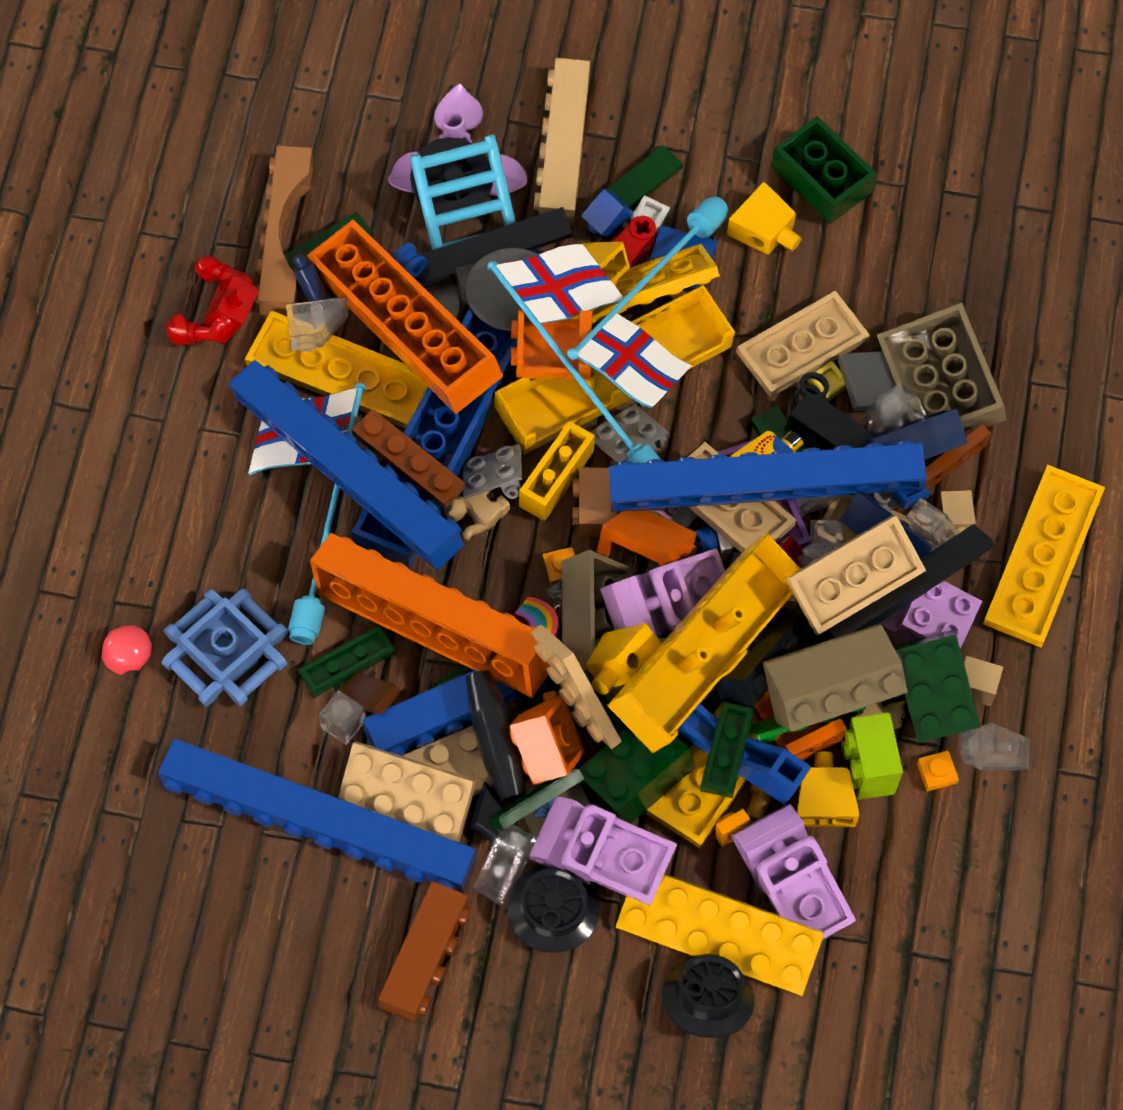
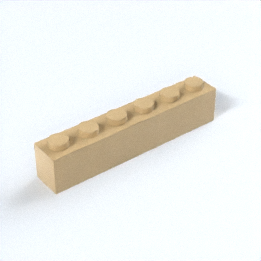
[534,58,590,225]

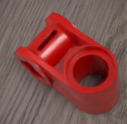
[612,216,656,268]

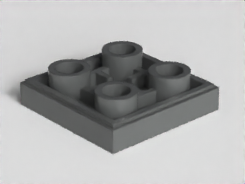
[838,351,905,412]

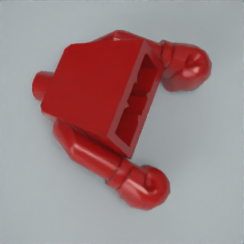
[165,255,259,346]

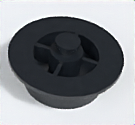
[410,137,493,215]
[508,865,600,953]
[662,954,755,1038]

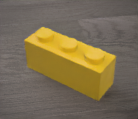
[519,421,595,522]

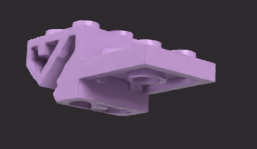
[600,548,725,637]
[879,581,982,649]
[530,796,677,907]
[730,804,856,940]

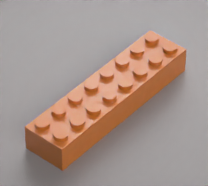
[307,220,503,414]
[310,533,549,698]

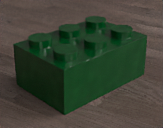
[771,116,877,224]
[893,630,981,743]
[579,727,696,824]

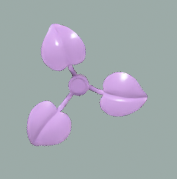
[387,84,527,196]

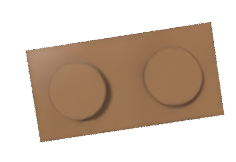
[572,467,617,537]

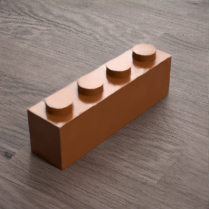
[378,881,472,1023]

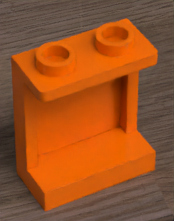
[511,310,592,379]
[597,510,697,567]
[751,690,847,760]

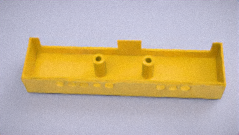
[494,285,735,455]
[607,533,801,753]

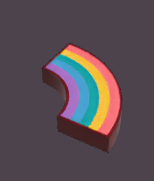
[513,595,562,641]

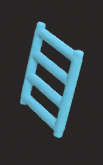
[410,134,516,250]

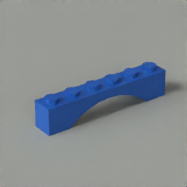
[675,703,811,805]

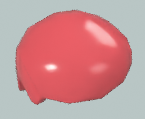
[101,625,152,675]

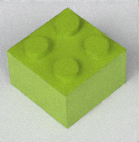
[841,712,903,800]

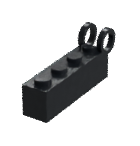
[784,372,876,450]
[715,607,831,707]

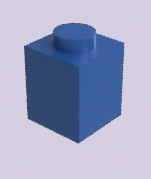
[581,189,634,239]

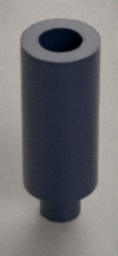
[292,253,333,314]

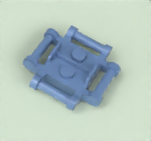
[162,588,289,707]

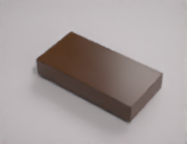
[337,672,400,715]

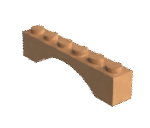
[254,146,314,317]

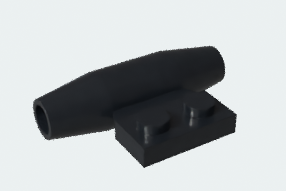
[466,670,544,801]

